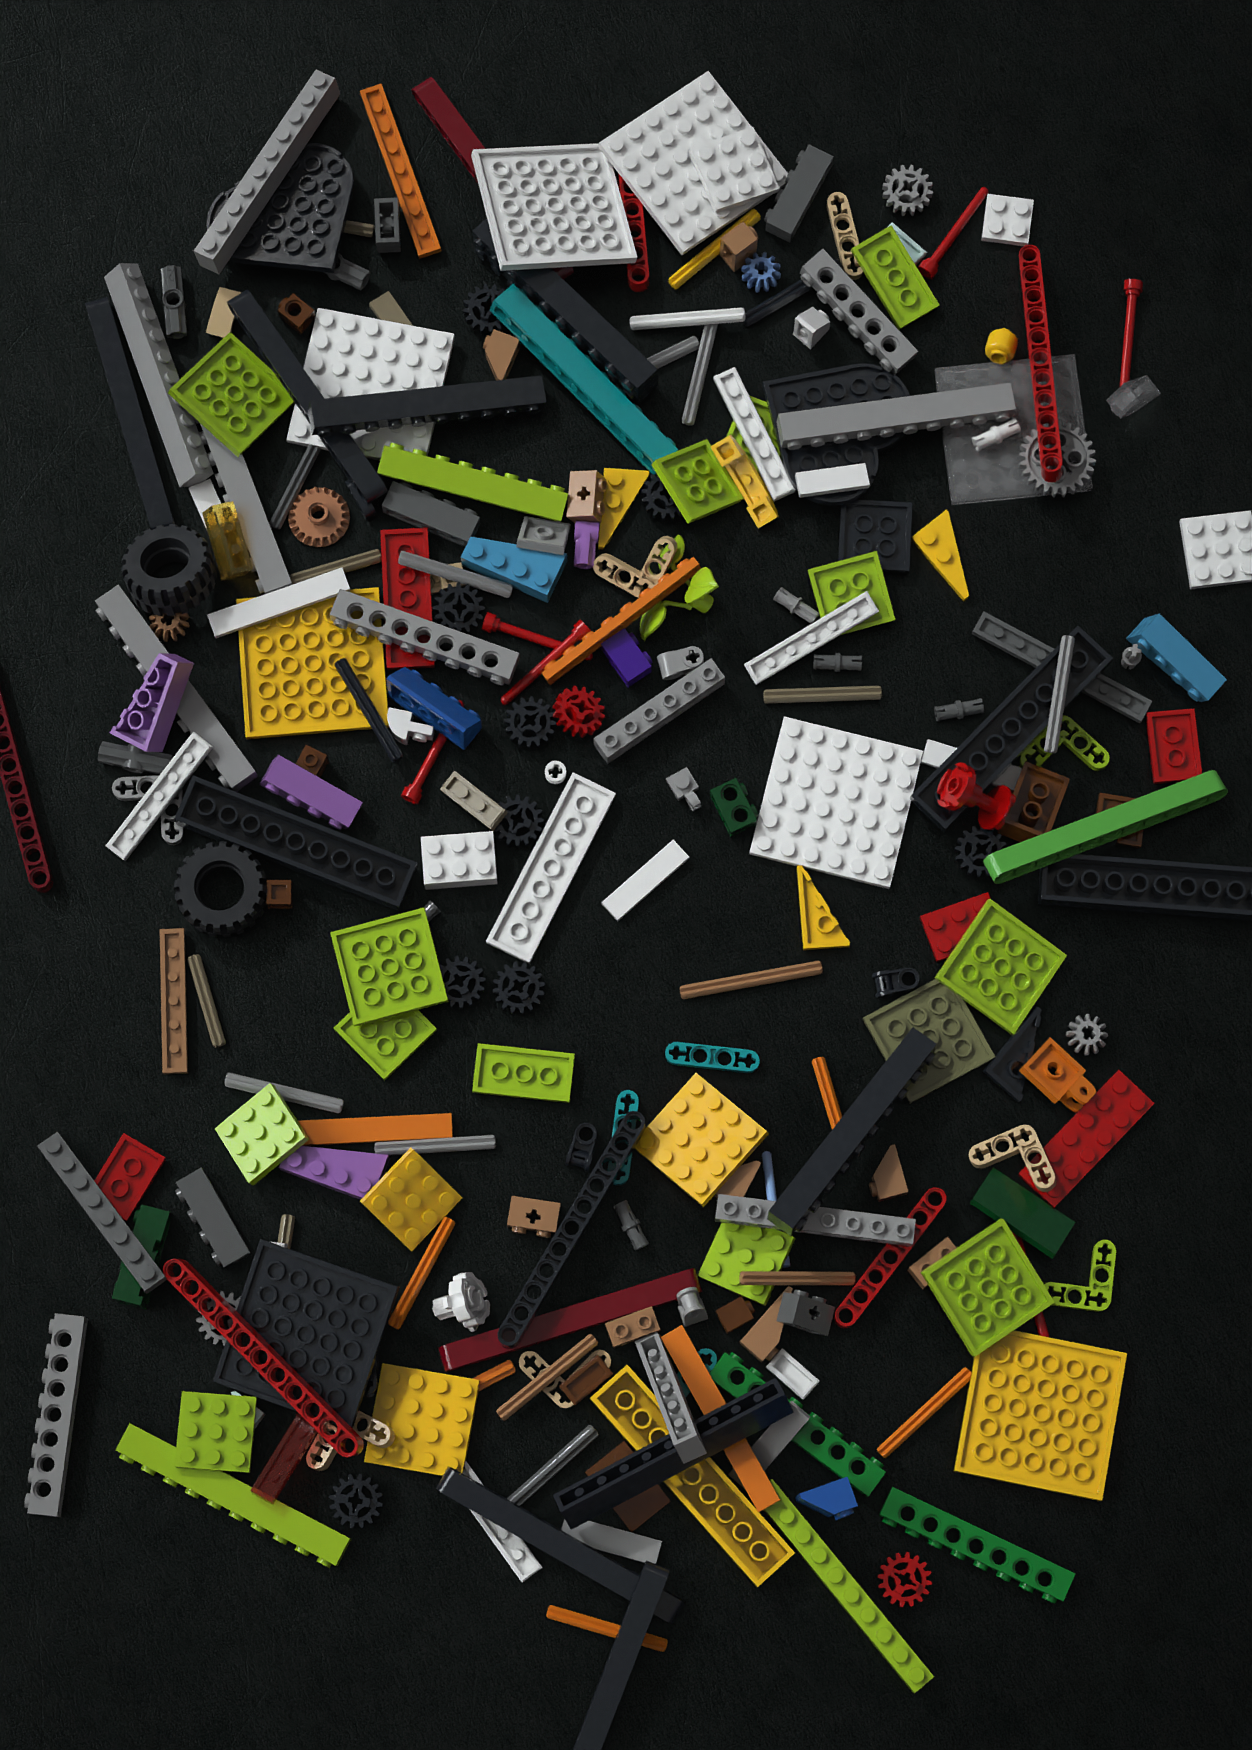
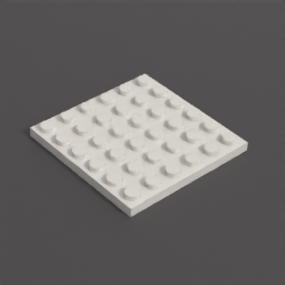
[598,71,788,255]
[471,143,637,271]
[286,308,455,461]
[749,717,923,889]

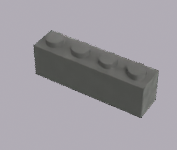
[764,145,834,242]
[382,481,481,547]
[175,1168,252,1269]

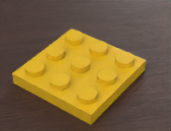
[360,1147,462,1251]

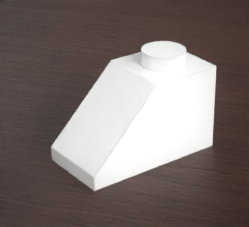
[793,307,830,349]

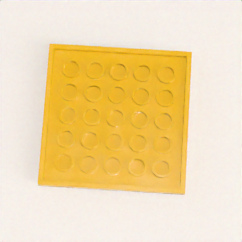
[236,587,389,739]
[954,1331,1127,1501]

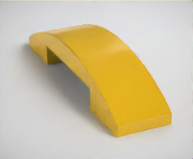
[710,434,779,528]

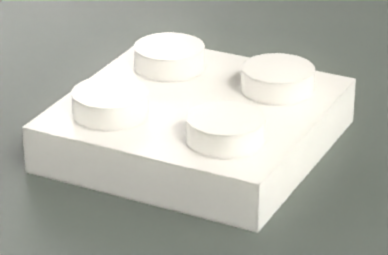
[981,194,1034,246]

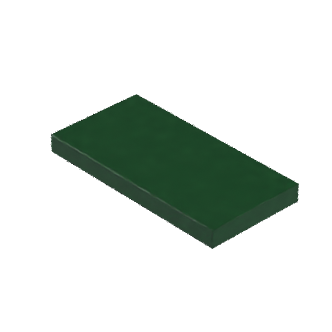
[970,1167,1075,1258]

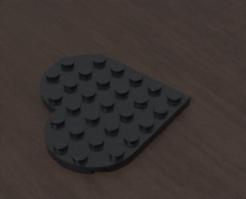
[207,143,355,273]
[762,363,910,506]

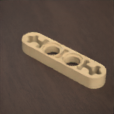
[827,192,864,280]

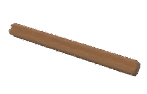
[680,961,823,999]

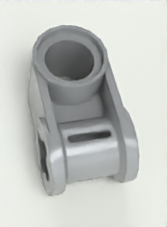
[657,646,704,680]
[676,1287,708,1327]

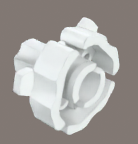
[432,1272,490,1332]

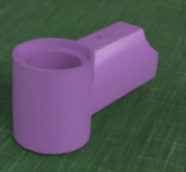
[574,521,600,569]

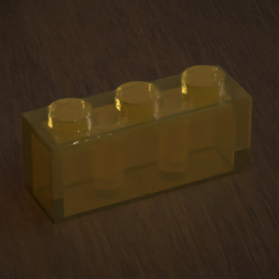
[202,501,253,581]

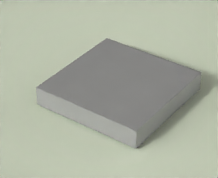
[517,516,571,555]

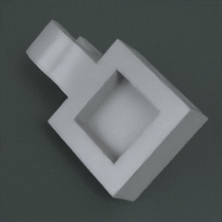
[666,767,701,811]

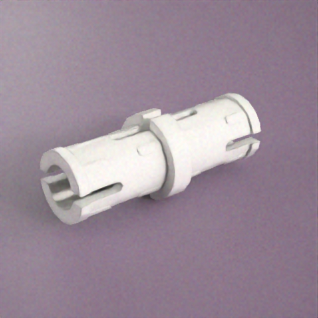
[972,418,1021,452]

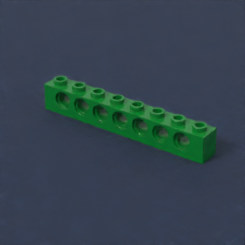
[710,1352,886,1497]
[879,1487,1075,1604]

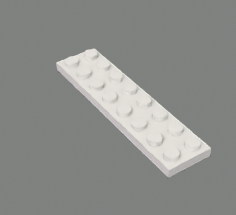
[486,773,616,964]

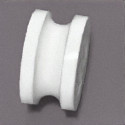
[545,761,566,784]

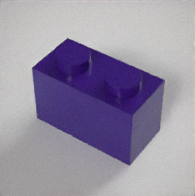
[601,628,653,687]

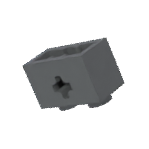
[374,198,401,253]
[776,1290,835,1336]

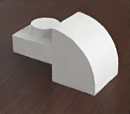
[387,707,435,745]

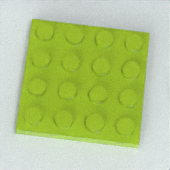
[168,332,295,457]
[935,899,1067,1035]
[330,908,449,1027]
[920,1218,1055,1357]

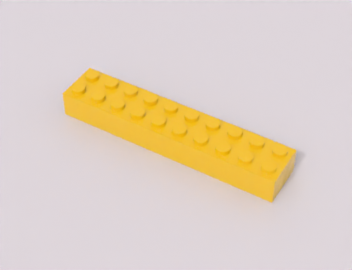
[590,1365,795,1587]

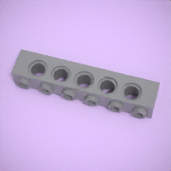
[800,249,918,375]
[594,658,725,764]
[635,1331,707,1464]

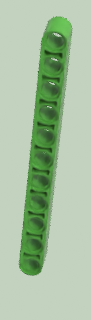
[983,770,1228,884]

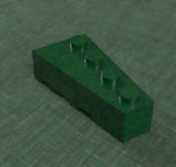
[112,1204,173,1310]

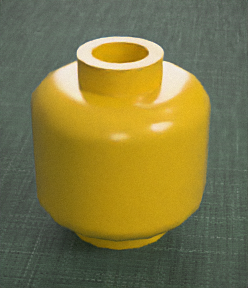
[985,328,1018,364]

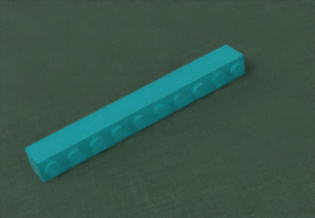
[490,284,678,475]

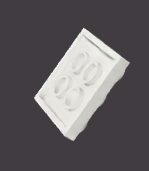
[688,127,780,213]
[1179,511,1252,589]

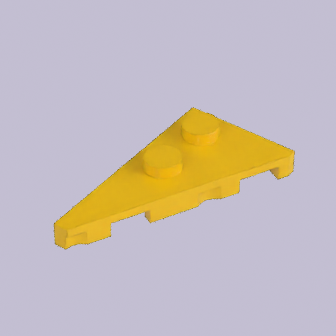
[598,468,649,550]
[911,510,969,602]
[797,865,850,950]

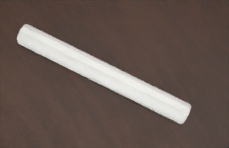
[630,308,745,330]

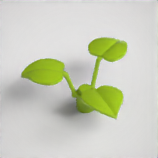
[640,535,719,641]

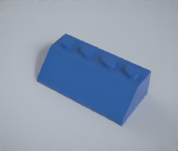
[387,667,482,750]
[795,1477,858,1520]

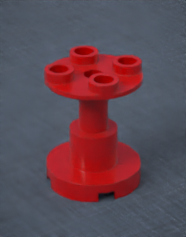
[937,762,1016,830]

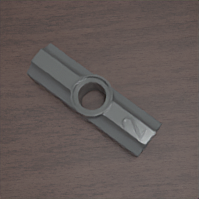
[323,254,371,290]
[161,265,187,339]
[98,741,173,775]

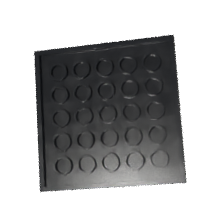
[213,1239,400,1429]

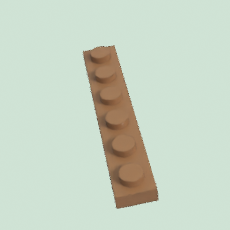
[160,928,188,1074]

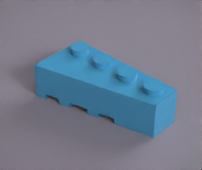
[461,537,567,603]
[1126,614,1227,702]

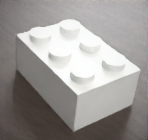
[421,831,498,890]

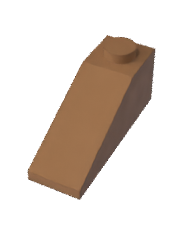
[740,1286,792,1363]

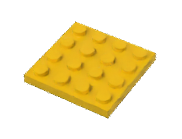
[634,1073,769,1207]
[364,1363,480,1476]

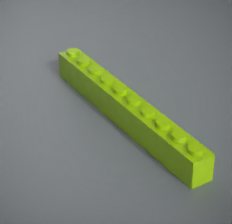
[116,1423,351,1568]
[764,1479,934,1693]

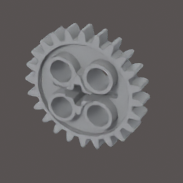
[1018,421,1096,497]

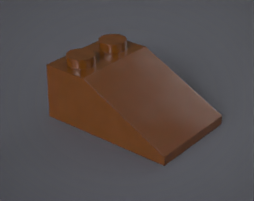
[997,761,1070,842]
[585,1441,670,1533]

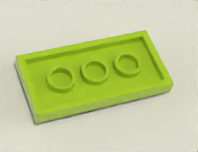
[851,225,939,330]
[472,1043,575,1103]

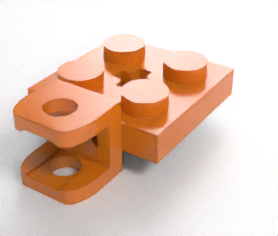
[1019,1037,1096,1112]

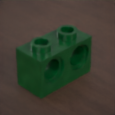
[710,778,759,837]

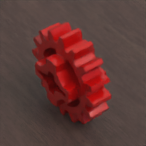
[553,686,605,737]
[877,1552,932,1607]

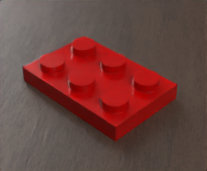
[1146,709,1202,784]
[920,892,990,962]
[95,1133,166,1222]

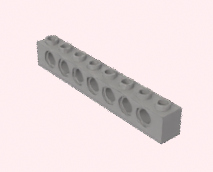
[330,589,519,685]
[715,1194,916,1247]
[25,1313,88,1517]

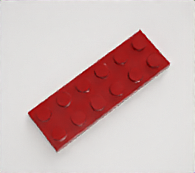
[380,527,435,670]
[1018,1070,1154,1208]

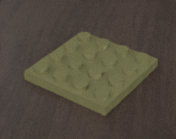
[863,979,995,1104]

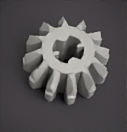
[1066,1014,1108,1056]

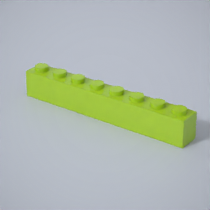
[377,443,568,522]

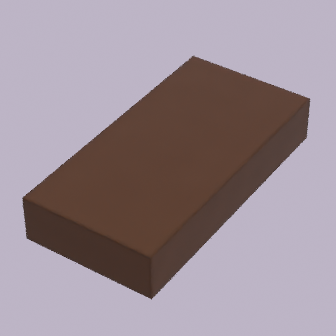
[559,1354,613,1406]

